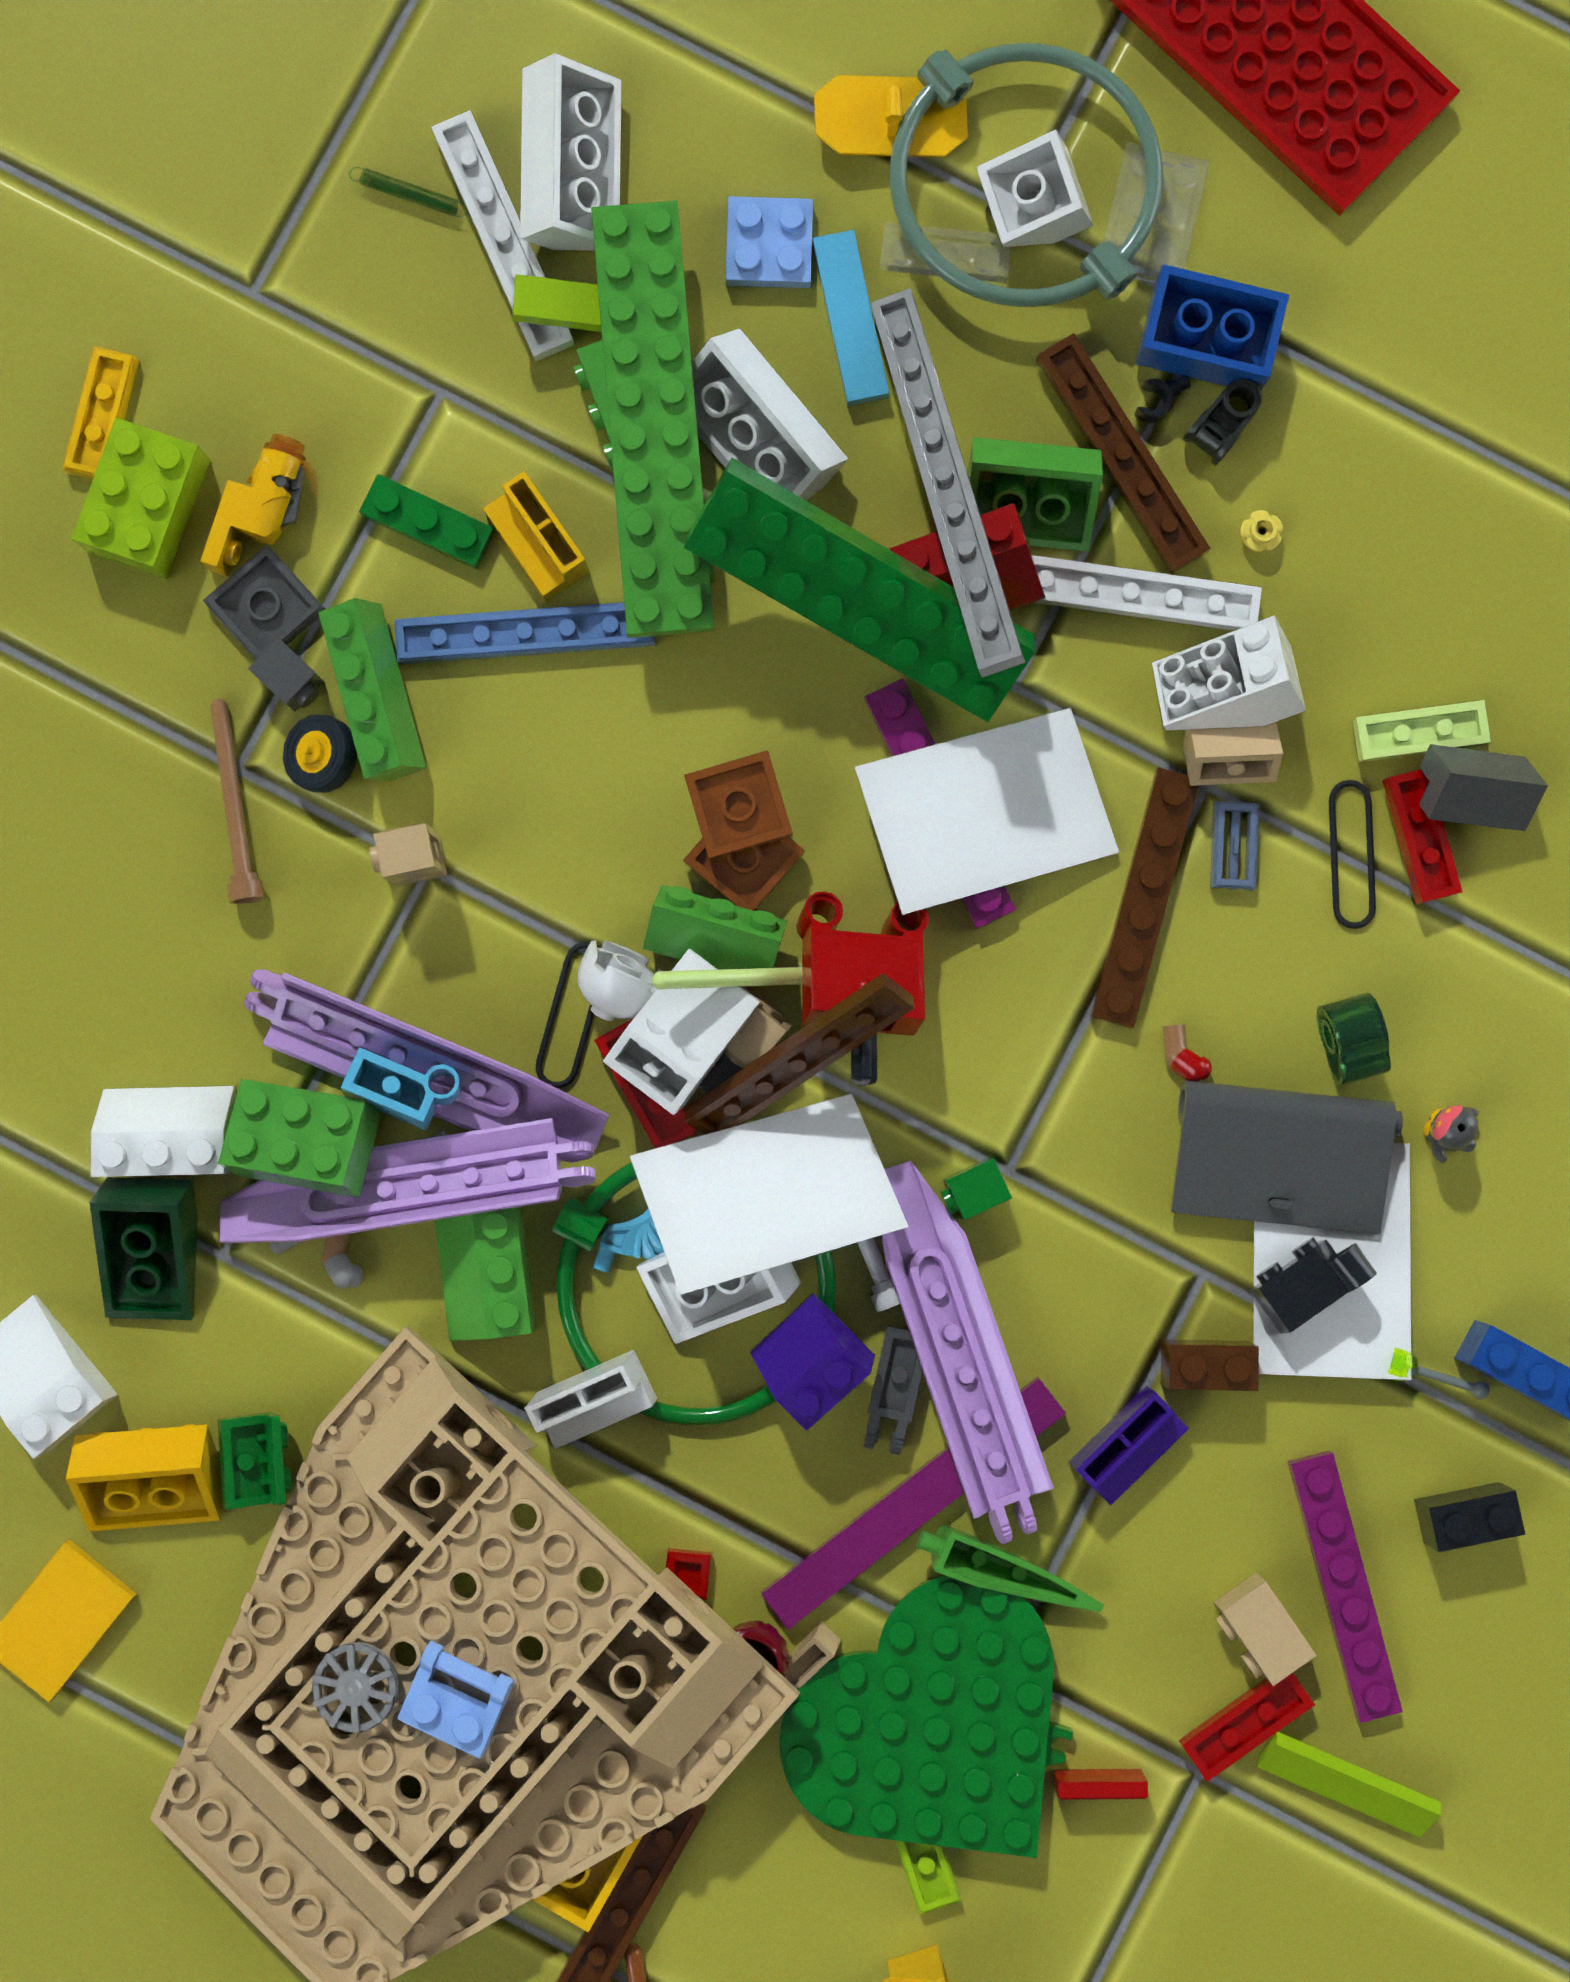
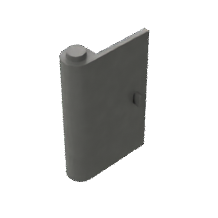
[1171,1080,1403,1234]

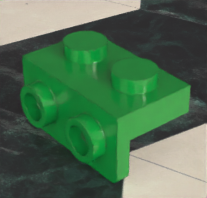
[217,1412,292,1510]

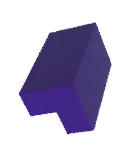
[1069,1386,1189,1506]

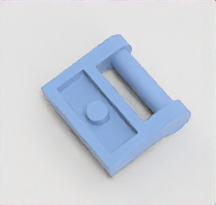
[397,1640,515,1759]

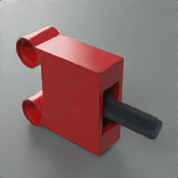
[796,891,929,1086]

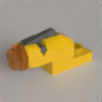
[200,434,306,577]

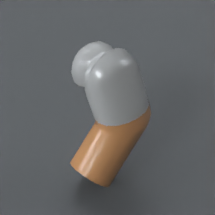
[322,1234,364,1289]

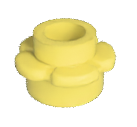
[1240,510,1283,552]

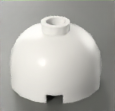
[578,940,662,1021]

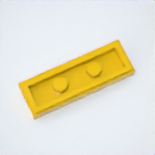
[62,346,139,479]

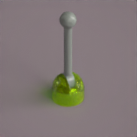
[1388,1347,1490,1399]

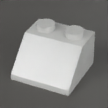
[976,129,1094,247]

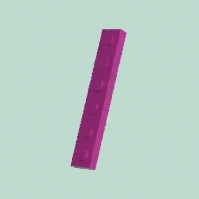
[864,678,1016,929]
[1287,1451,1403,1723]

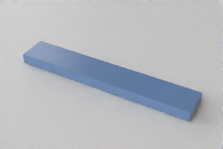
[394,602,655,665]

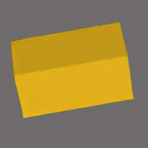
[483,471,590,602]

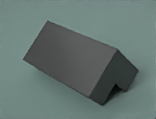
[1419,744,1548,831]

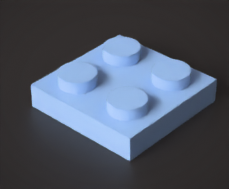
[726,196,813,288]

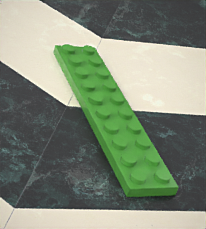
[591,200,714,638]

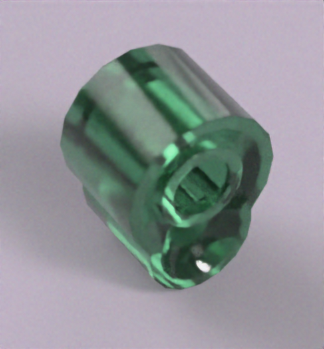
[1316,992,1391,1086]

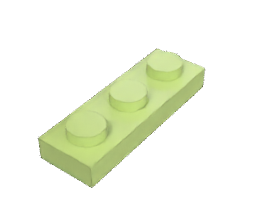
[1352,700,1491,762]

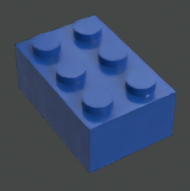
[1135,264,1289,392]

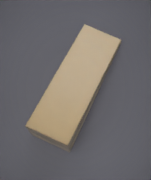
[785,1621,841,1689]

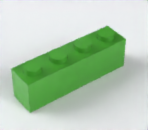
[318,598,427,781]

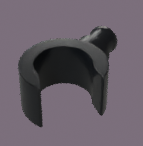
[1134,375,1191,423]

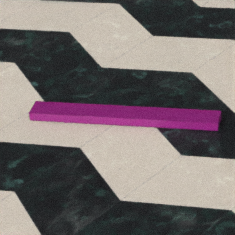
[761,1377,1066,1630]

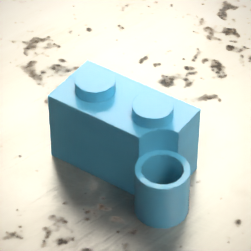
[340,1047,461,1131]

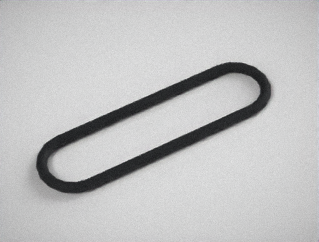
[1329,780,1376,929]
[535,942,600,1088]

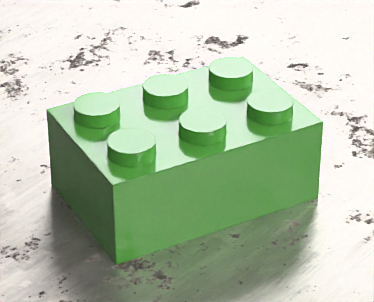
[218,1079,381,1198]

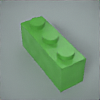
[643,885,787,970]

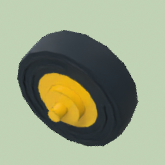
[283,715,357,793]

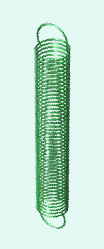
[349,167,468,217]

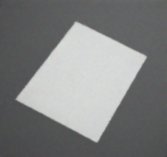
[855,708,1119,915]
[630,1094,909,1295]
[1253,1143,1411,1380]

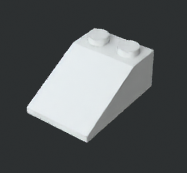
[636,1252,801,1344]
[0,1294,118,1459]

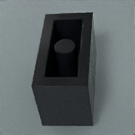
[1414,1482,1526,1552]

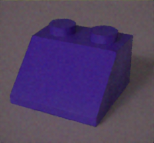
[750,1293,875,1431]

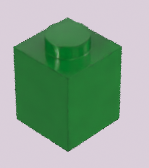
[940,1157,1012,1220]

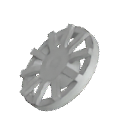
[312,1642,399,1733]

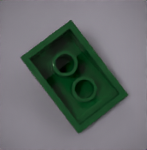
[89,1177,198,1320]

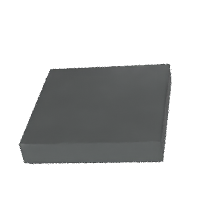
[203,544,325,660]

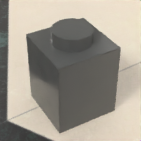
[248,638,324,712]

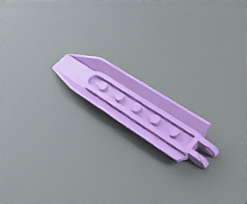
[244,969,609,1150]
[220,1118,596,1243]
[881,1161,1054,1544]

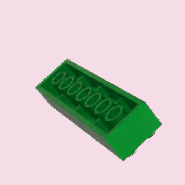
[683,457,1036,722]

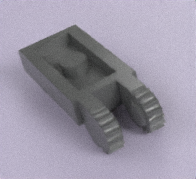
[863,1326,923,1455]

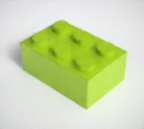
[71,417,210,579]

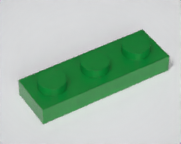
[359,474,495,570]

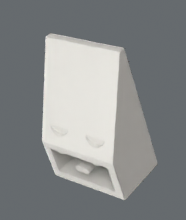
[1152,615,1306,730]
[603,949,761,1115]

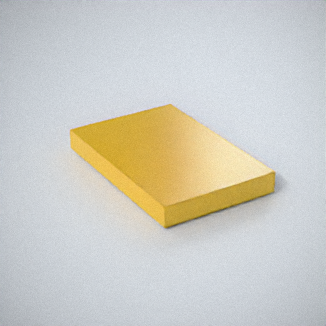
[0,1539,137,1703]

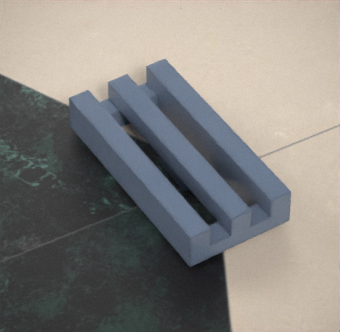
[1210,801,1259,891]

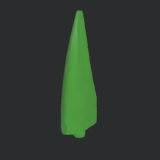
[917,1525,1104,1612]

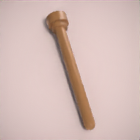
[210,699,265,904]

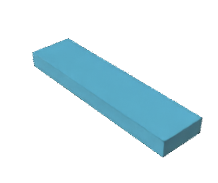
[812,229,889,406]

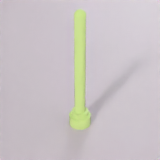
[652,963,802,990]

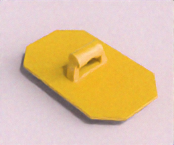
[814,75,968,157]

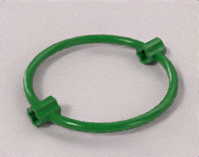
[552,1162,836,1426]

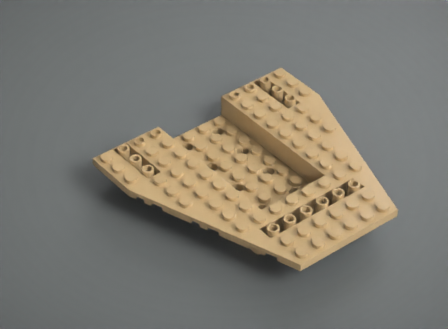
[150,1326,800,1982]

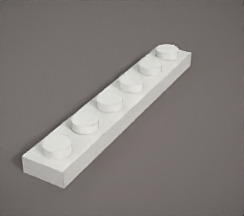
[431,110,574,362]
[1032,555,1262,631]

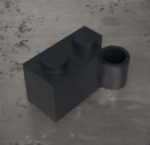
[1250,1237,1377,1334]

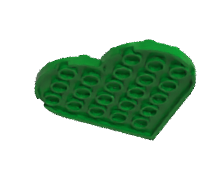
[779,1574,1054,1858]

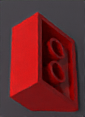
[890,503,1046,611]

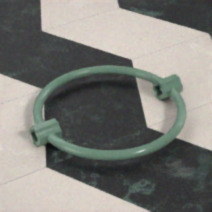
[889,43,1163,307]

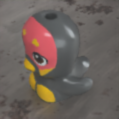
[1423,1105,1479,1163]

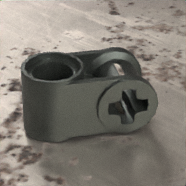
[1182,379,1262,466]

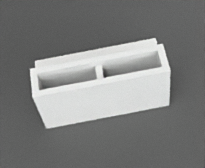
[524,1350,658,1449]

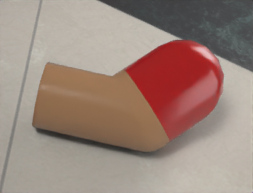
[1163,1025,1212,1082]

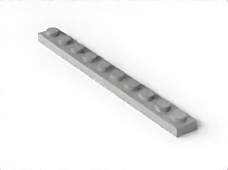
[870,288,1025,677]

